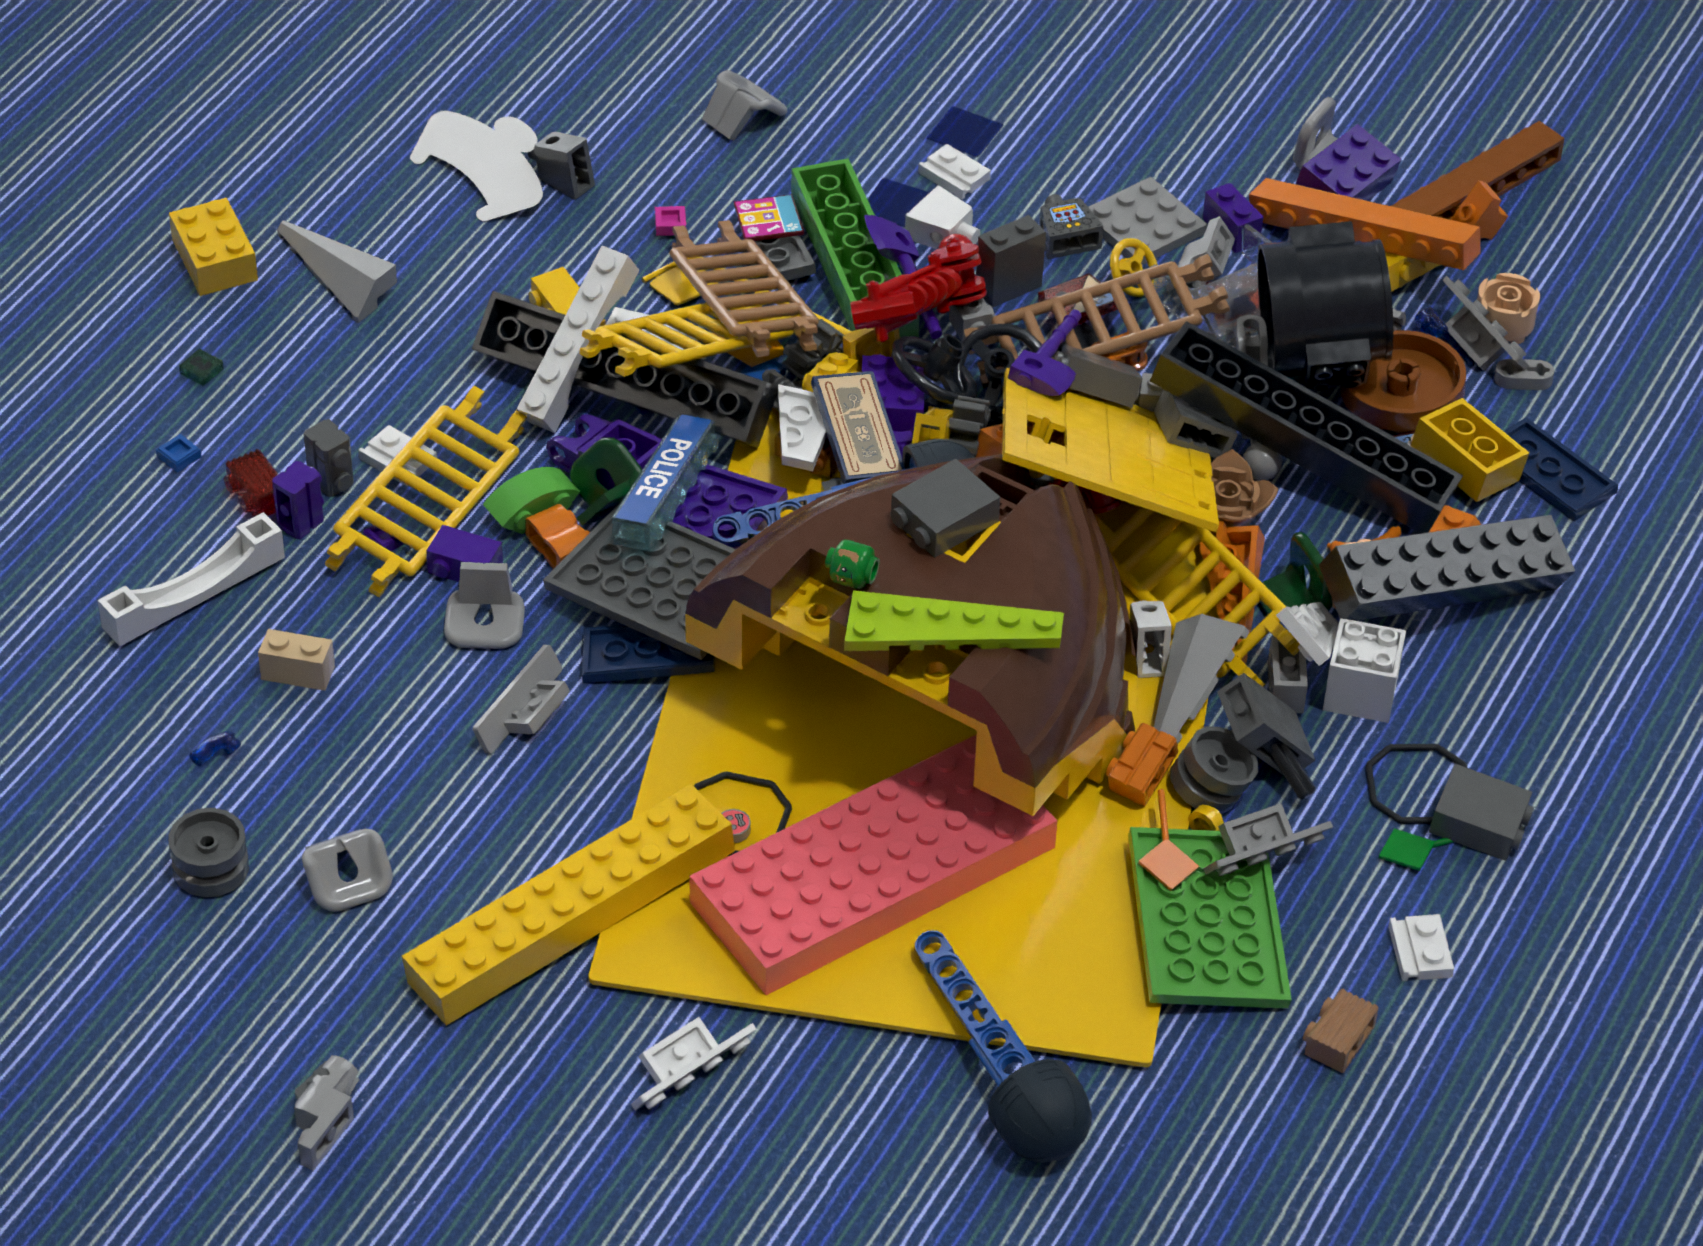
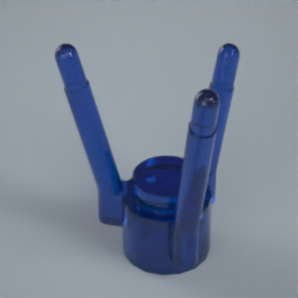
[1412,307,1474,367]

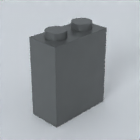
[976,215,1046,308]
[1054,344,1143,408]
[1153,390,1238,458]
[890,459,1000,558]
[1429,764,1534,861]

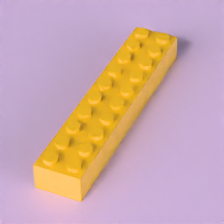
[402,784,735,1026]

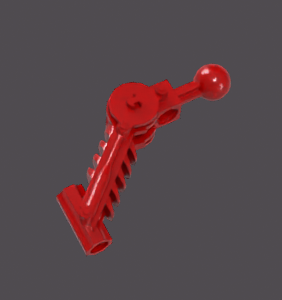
[850,234,987,342]

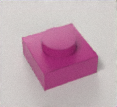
[655,206,686,236]

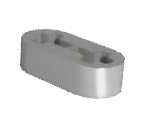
[1494,359,1555,390]

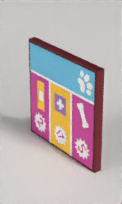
[734,194,804,241]

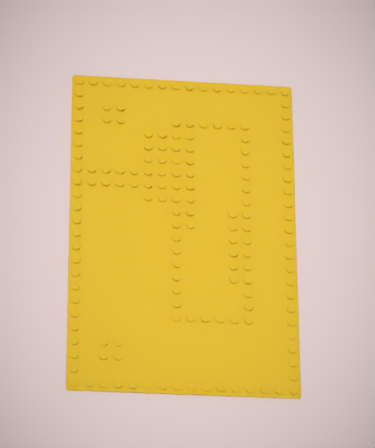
[589,408,1220,1068]

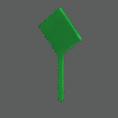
[1379,828,1454,871]

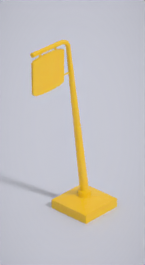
[642,257,899,372]

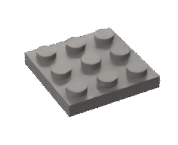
[1089,177,1207,265]

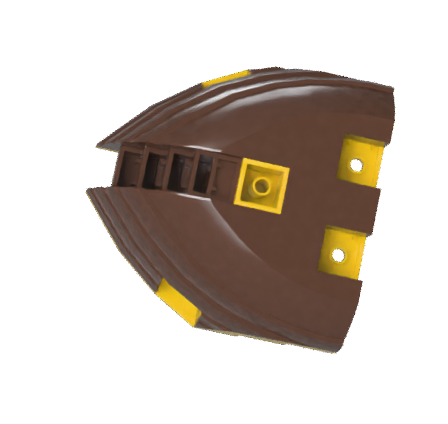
[685,454,1138,816]

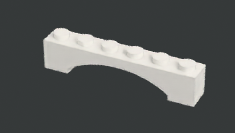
[517,246,639,433]
[97,512,285,646]

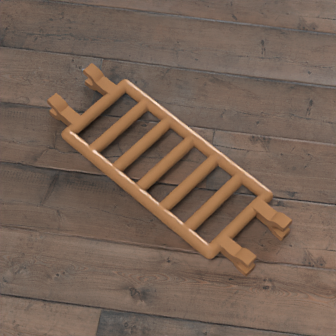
[669,220,819,357]
[963,254,1230,388]

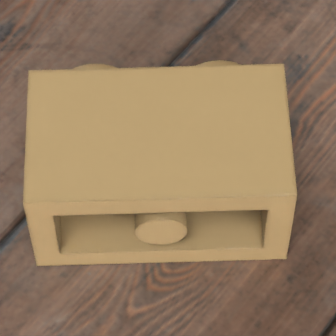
[258,629,335,691]

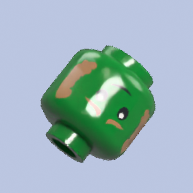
[825,539,880,589]

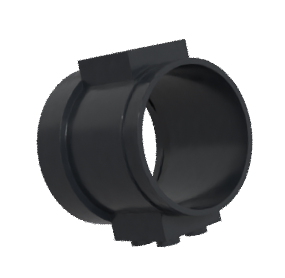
[1257,221,1394,391]

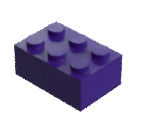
[1295,124,1402,201]
[862,354,924,437]

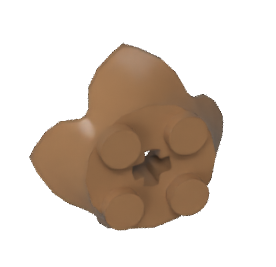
[1211,449,1278,527]

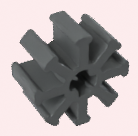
[782,319,845,381]
[948,395,991,458]

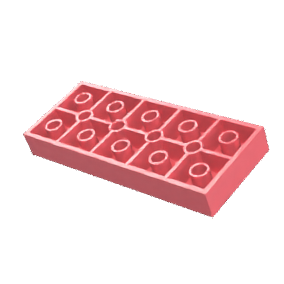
[689,734,1057,995]

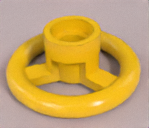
[1110,238,1158,297]

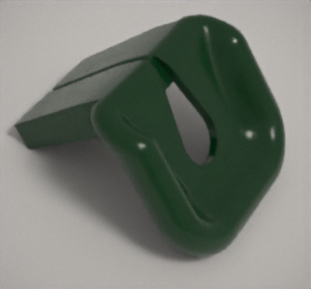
[570,437,643,526]
[1258,532,1333,622]

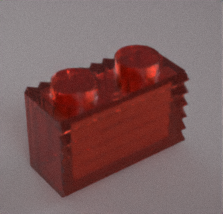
[224,449,278,517]

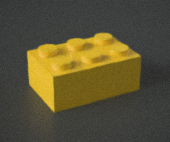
[169,197,258,296]
[1410,398,1529,502]

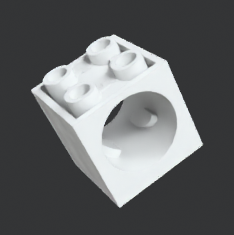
[1323,618,1406,723]

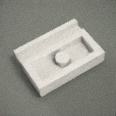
[918,144,991,199]
[358,425,437,486]
[1388,914,1454,981]

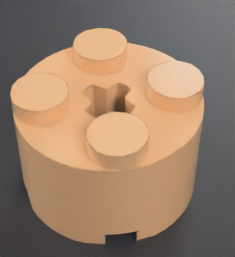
[1477,273,1540,344]

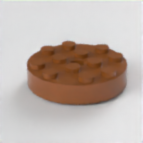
[1340,330,1466,434]

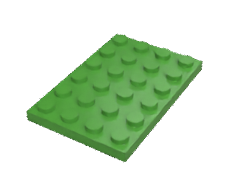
[1128,827,1292,1008]

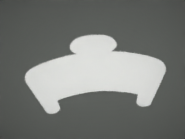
[410,111,543,222]

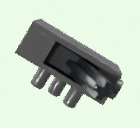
[1217,673,1316,800]

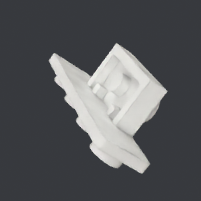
[631,1017,756,1110]

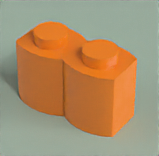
[526,504,590,569]

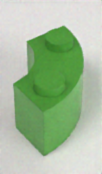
[483,467,580,534]

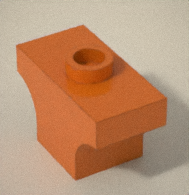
[1450,181,1509,240]

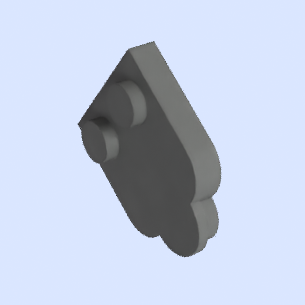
[744,236,816,280]

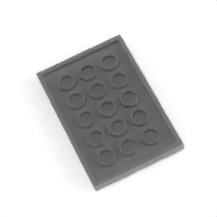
[543,500,736,660]

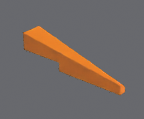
[1199,521,1265,664]

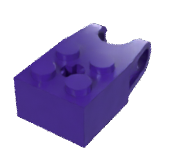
[546,414,665,501]

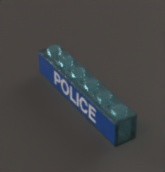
[612,414,719,551]

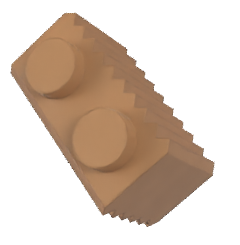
[1303,989,1378,1073]

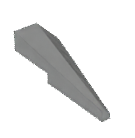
[277,220,397,323]
[1154,614,1249,744]

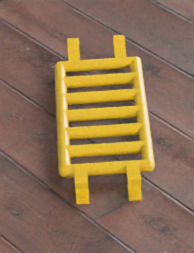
[579,291,801,377]
[325,385,527,597]
[1095,507,1300,687]

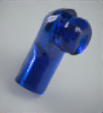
[189,731,241,766]

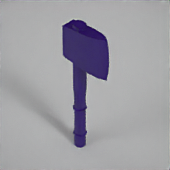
[864,215,943,339]
[1008,309,1082,396]

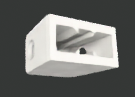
[905,186,981,249]
[1129,600,1172,678]

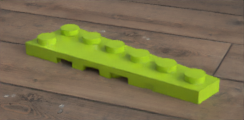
[844,591,1064,651]

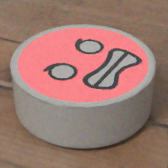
[721,809,751,843]

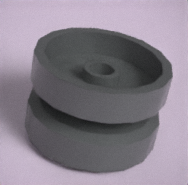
[1170,727,1258,814]
[168,808,249,898]

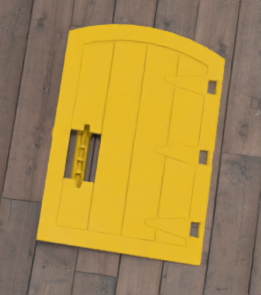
[1002,368,1219,532]

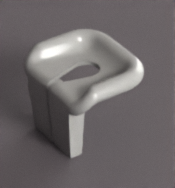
[702,70,787,141]
[1293,97,1338,169]
[444,562,525,649]
[302,829,393,912]

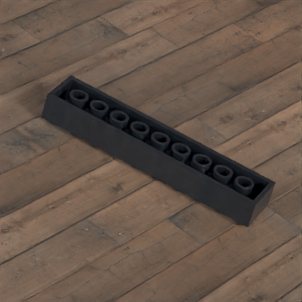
[472,291,778,448]
[1150,321,1463,534]

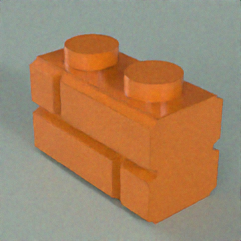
[1106,723,1178,806]

